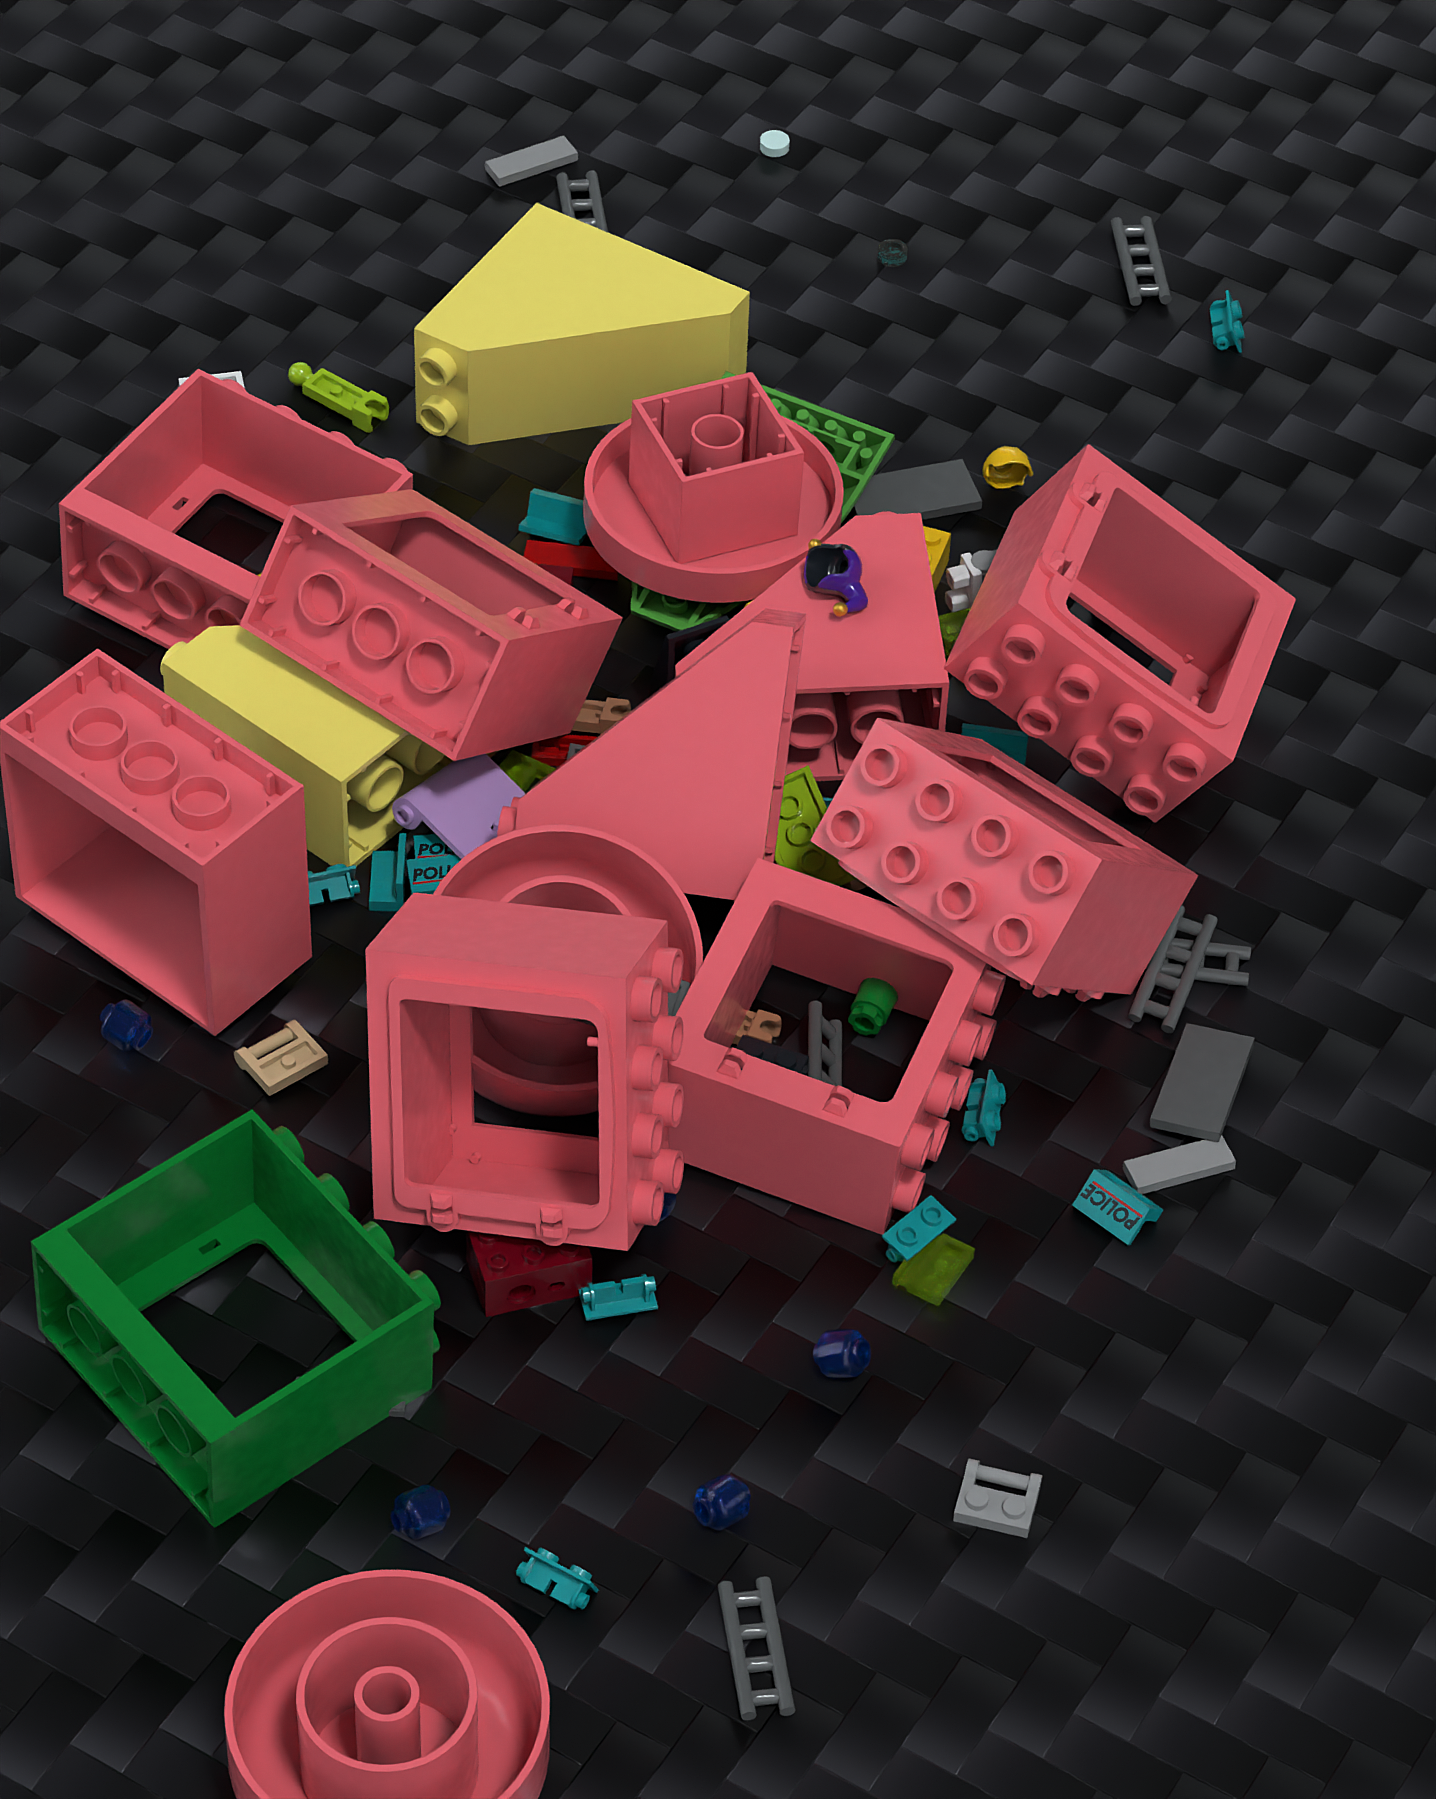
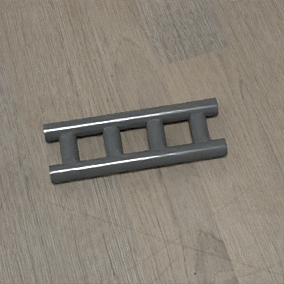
[556,171,608,232]
[1111,216,1172,306]
[1128,905,1218,1033]
[1143,938,1251,986]
[808,1001,842,1086]
[718,1577,795,1720]

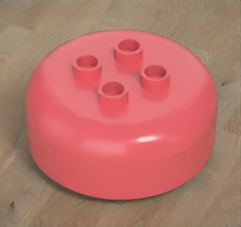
[433,825,703,1117]
[224,1570,550,1799]

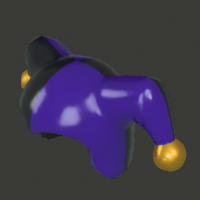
[804,539,868,617]

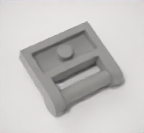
[953,1458,1043,1538]

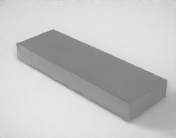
[485,136,578,187]
[1123,1135,1236,1194]

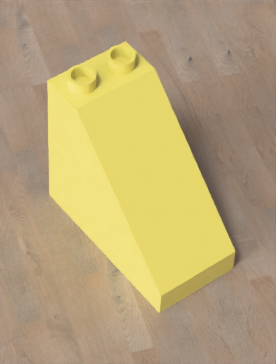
[414,203,750,445]
[160,625,500,867]

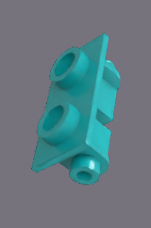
[1210,290,1245,352]
[308,864,360,907]
[962,1069,1006,1147]
[882,1195,957,1262]
[578,1274,658,1321]
[516,1547,598,1610]

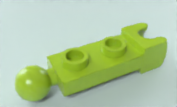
[288,362,389,433]

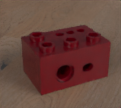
[466,1231,592,1317]

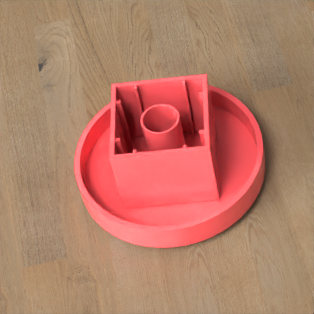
[583,372,844,603]

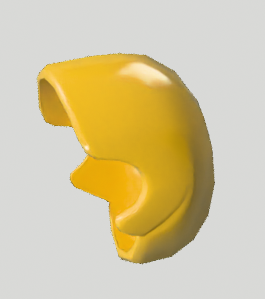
[982,446,1033,489]

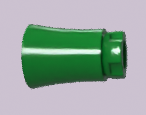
[848,978,898,1036]

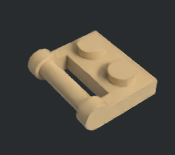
[234,1020,328,1096]

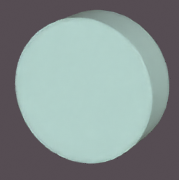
[760,130,790,157]

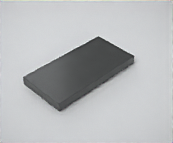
[851,459,982,520]
[1150,1023,1255,1142]

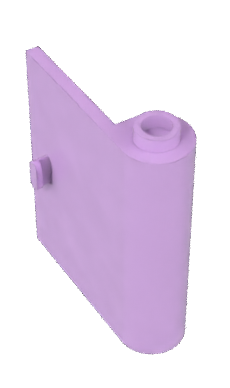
[392,754,526,859]

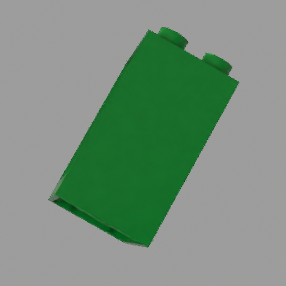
[31,1109,441,1528]

